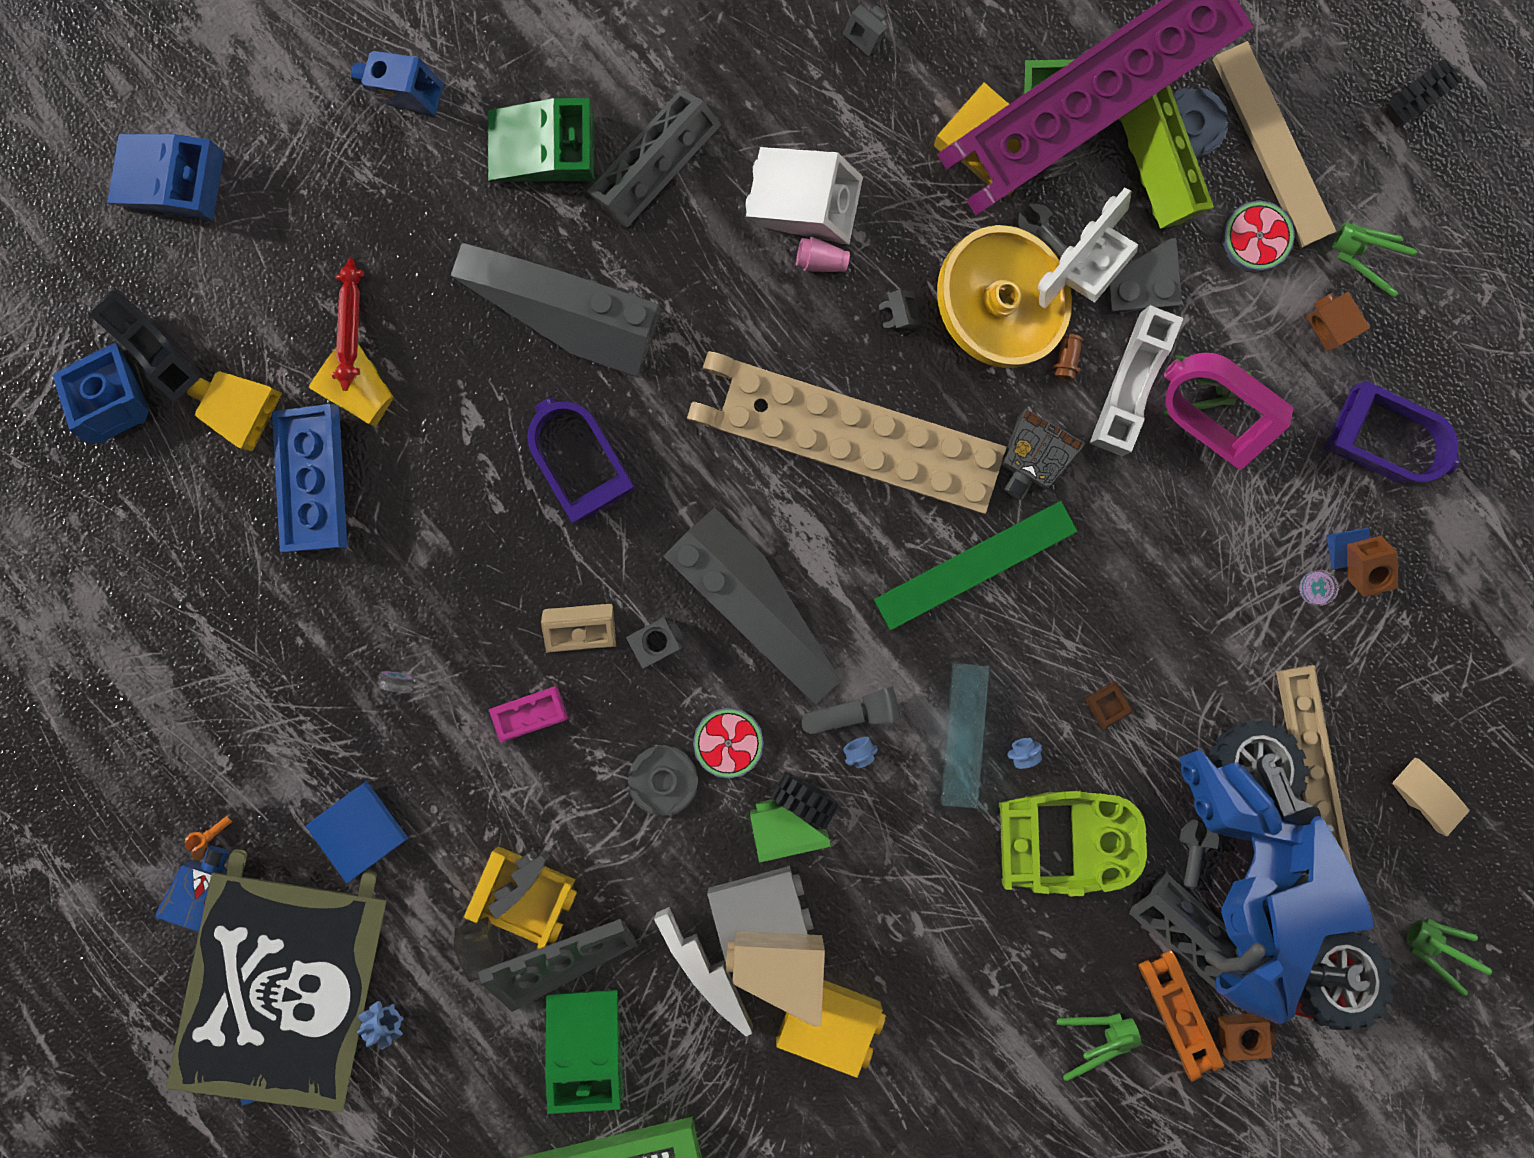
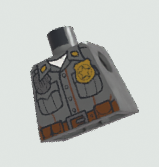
[1001,409,1085,500]

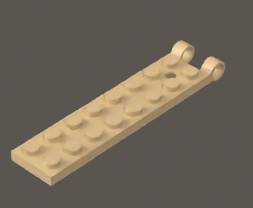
[687,351,1007,515]

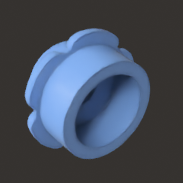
[843,737,878,768]
[1008,738,1042,769]

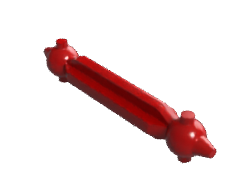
[332,258,364,391]

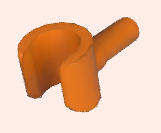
[185,816,232,860]

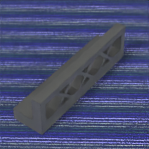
[587,89,721,227]
[1129,872,1238,1007]

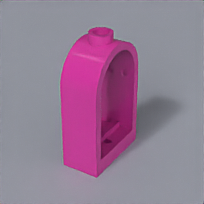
[1164,353,1294,471]

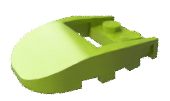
[999,791,1147,897]

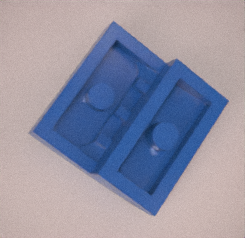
[305,781,408,883]

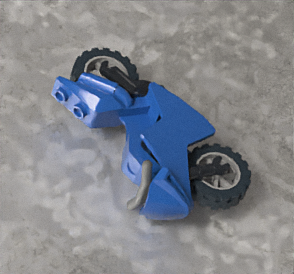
[1179,720,1394,1030]

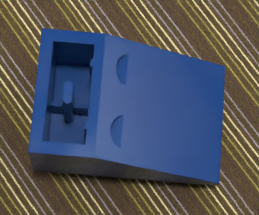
[107,134,225,221]

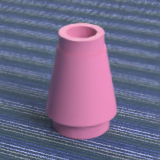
[796,236,850,273]

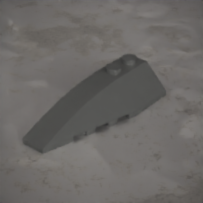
[450,243,661,377]
[663,507,840,705]

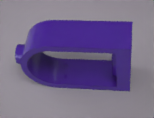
[1324,381,1460,485]
[527,397,637,525]

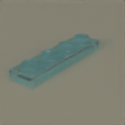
[941,663,990,808]

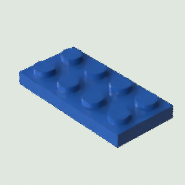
[272,404,347,553]

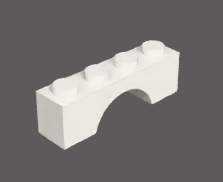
[1089,305,1183,456]

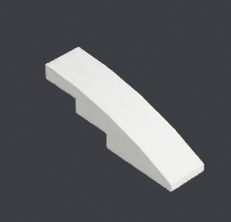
[654,907,753,1036]

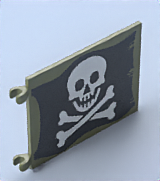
[166,849,386,1113]

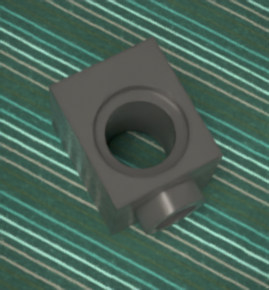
[626,617,684,669]

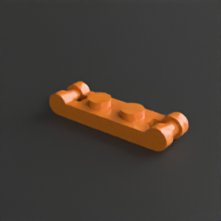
[1138,950,1224,1082]

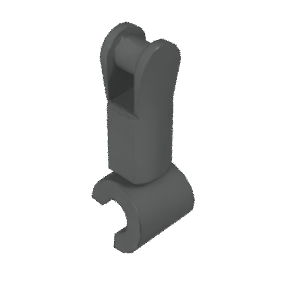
[802,686,901,734]

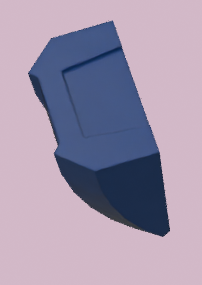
[53,342,149,443]

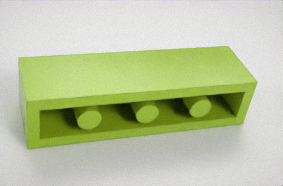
[1119,84,1214,229]

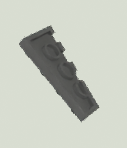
[478,919,638,1012]

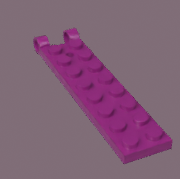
[937,0,1253,215]

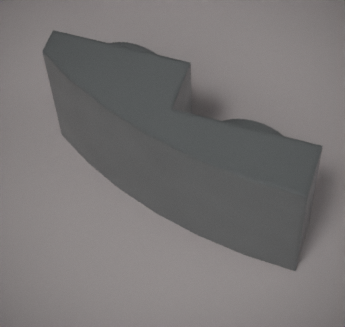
[488,850,550,919]

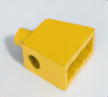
[187,371,282,452]

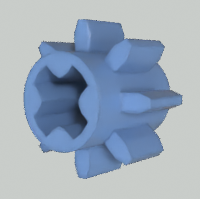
[357,1001,404,1050]

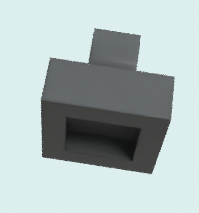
[843,4,888,56]
[879,289,923,329]

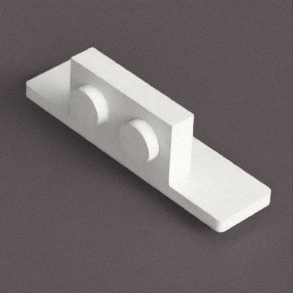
[1038,188,1138,308]

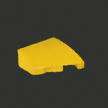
[308,341,394,427]

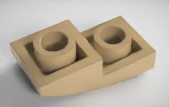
[1392,758,1470,836]

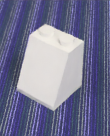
[746,147,863,245]

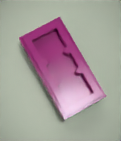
[489,686,569,743]

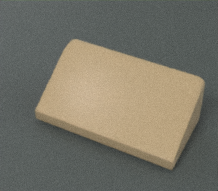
[541,604,616,653]

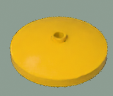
[937,225,1072,368]

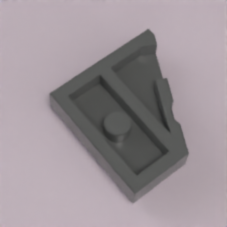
[1107,238,1182,313]

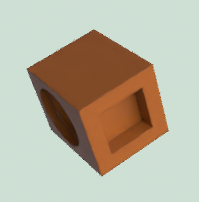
[1306,292,1370,352]
[1347,535,1398,597]
[1216,1013,1276,1061]

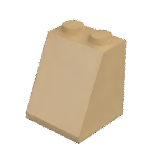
[726,931,825,1026]

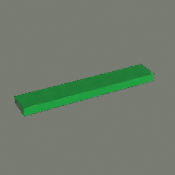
[873,501,1077,630]

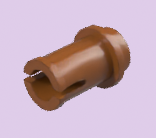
[1052,334,1084,381]

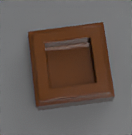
[1084,681,1134,730]

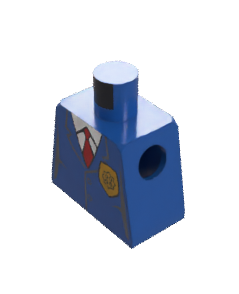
[351,51,444,117]
[155,846,229,932]

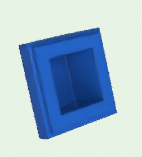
[1326,528,1370,569]

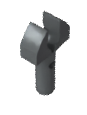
[1017,204,1068,260]
[1179,819,1219,888]

